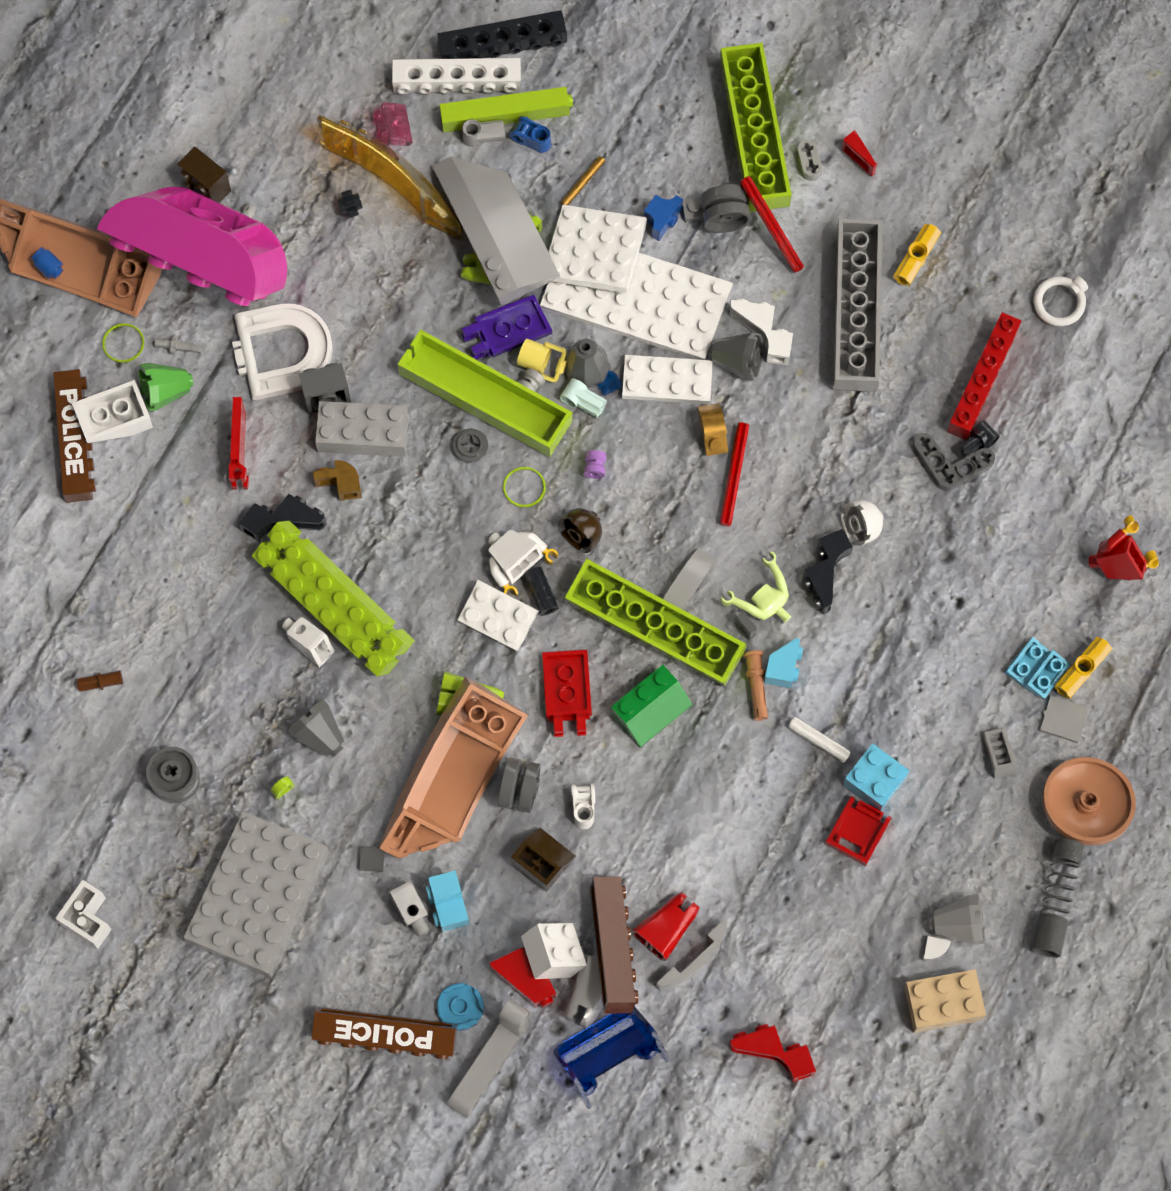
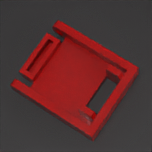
[825,796,892,866]

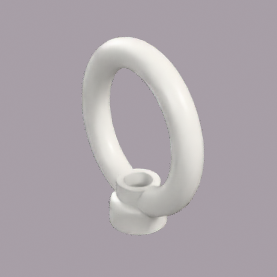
[1033,275,1088,326]

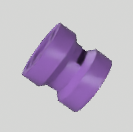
[583,450,606,479]

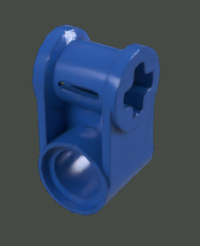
[509,116,552,153]

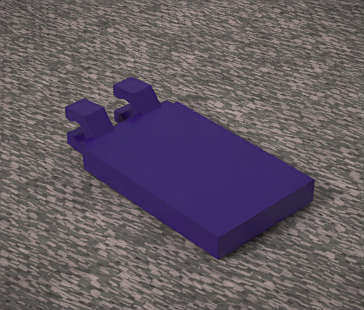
[461,295,553,360]

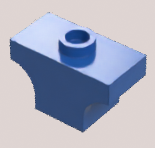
[644,195,683,241]

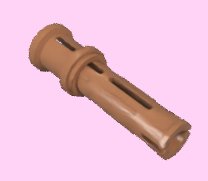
[743,650,769,721]

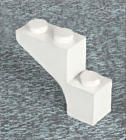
[730,299,793,366]

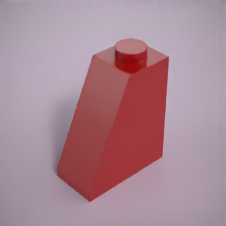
[490,947,556,1008]

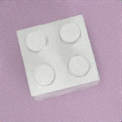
[521,923,587,979]

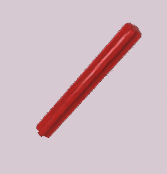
[740,176,804,273]
[720,422,749,527]

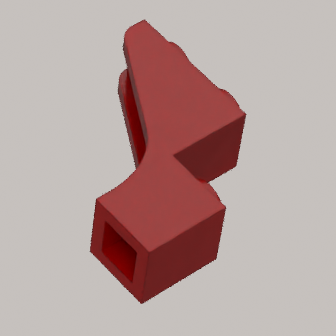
[729,1024,816,1083]

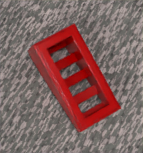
[841,130,877,177]

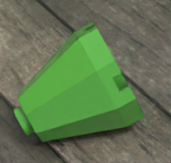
[138,363,193,411]

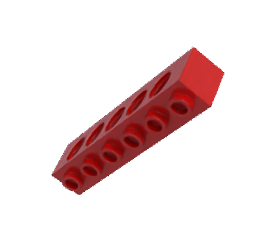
[947,312,1022,441]

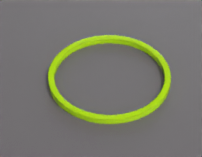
[102,323,145,363]
[503,467,546,507]

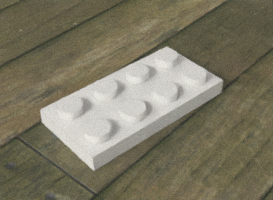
[622,355,713,404]

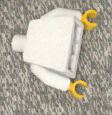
[488,530,558,596]

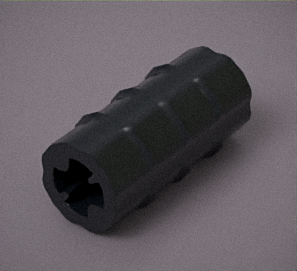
[524,567,559,616]

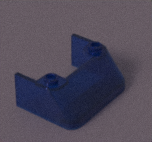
[553,1006,670,1109]

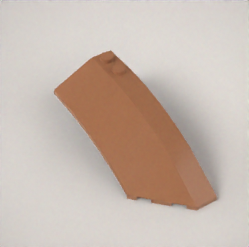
[0,198,162,317]
[379,676,528,859]

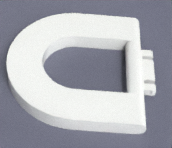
[232,304,333,400]

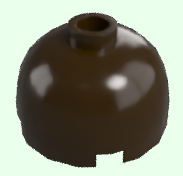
[558,508,603,553]

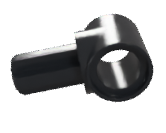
[959,420,1000,457]

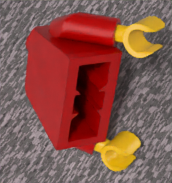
[1089,515,1159,581]

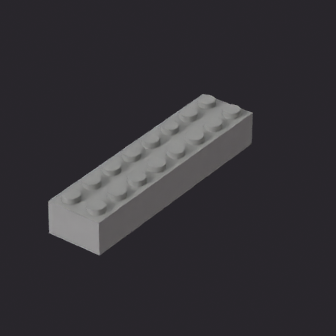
[833,218,882,392]

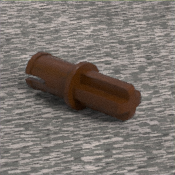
[77,670,123,692]

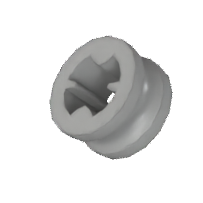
[69,595,90,618]

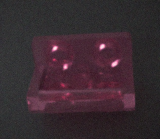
[373,102,413,150]

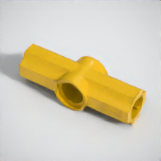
[893,224,941,286]
[1054,636,1112,699]

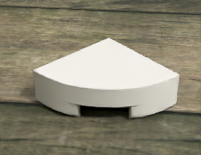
[923,936,951,961]

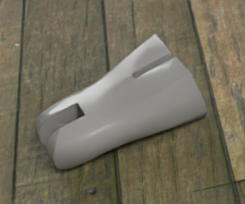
[565,954,603,1028]

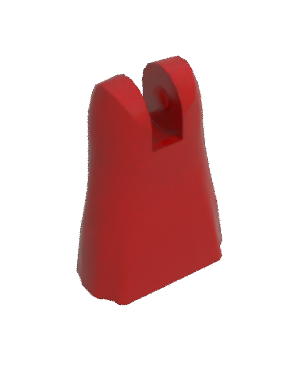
[632,892,700,962]

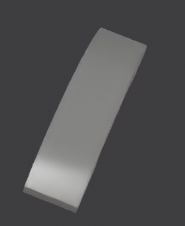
[663,548,717,610]
[656,919,728,991]

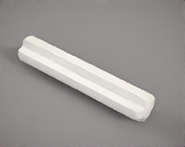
[789,717,850,763]

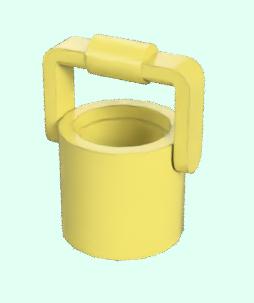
[517,338,568,382]

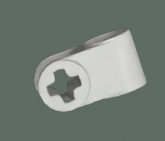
[571,783,595,829]

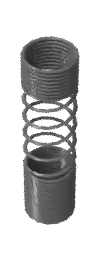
[1032,838,1085,958]

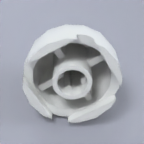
[841,500,883,546]

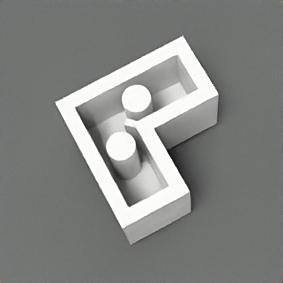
[55,880,111,949]

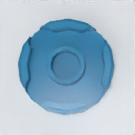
[437,983,484,1031]

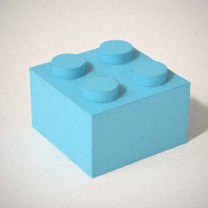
[843,743,910,811]

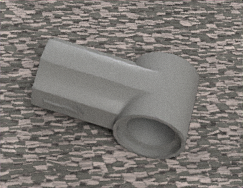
[462,120,505,147]

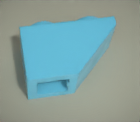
[764,638,803,688]

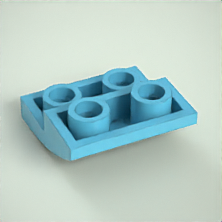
[1004,637,1070,699]

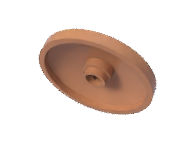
[1042,757,1136,845]

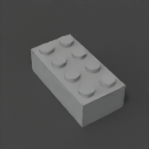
[315,401,409,457]

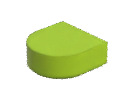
[270,776,295,800]

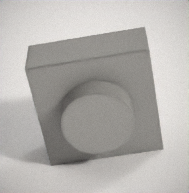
[683,197,704,223]

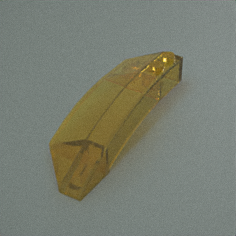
[317,115,463,241]

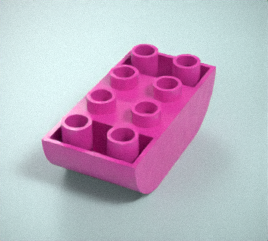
[97,186,287,306]

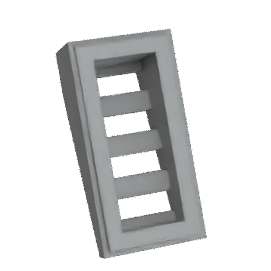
[983,727,1017,779]

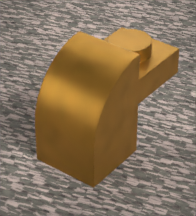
[697,403,728,456]
[313,460,362,501]

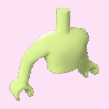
[721,552,791,623]

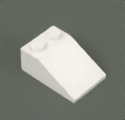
[72,380,153,443]

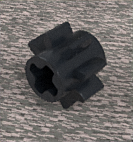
[337,189,363,218]

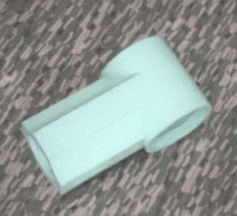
[560,378,607,418]

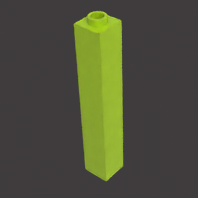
[440,87,573,133]

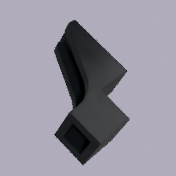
[239,493,327,543]
[802,528,853,615]

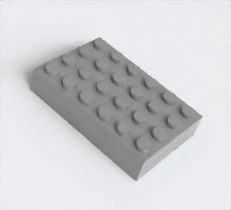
[183,811,329,979]

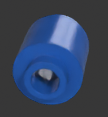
[31,247,63,279]

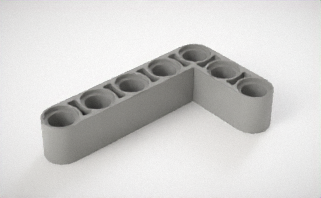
[447,999,531,1118]

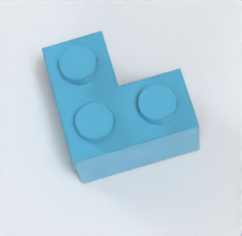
[426,870,469,932]

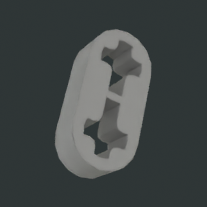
[797,140,822,181]

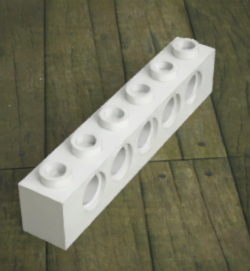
[392,58,521,94]

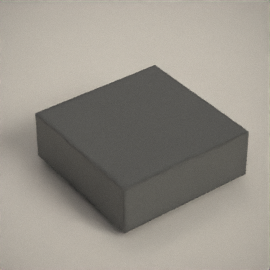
[735,612,757,640]
[360,846,385,872]

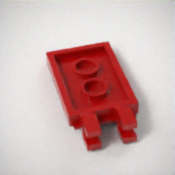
[229,397,250,490]
[542,650,592,737]

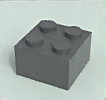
[299,363,351,414]

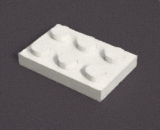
[458,580,539,651]

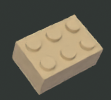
[904,969,986,1033]

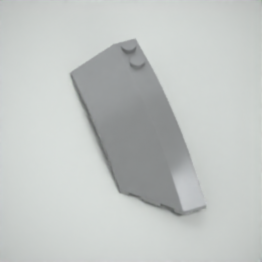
[432,157,560,305]

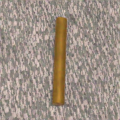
[560,156,605,206]

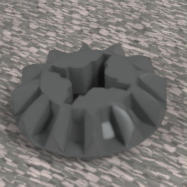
[453,428,488,463]

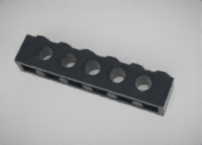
[437,10,567,59]

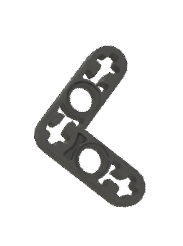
[913,433,995,491]

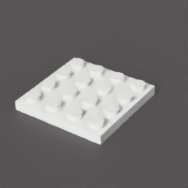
[549,205,647,293]

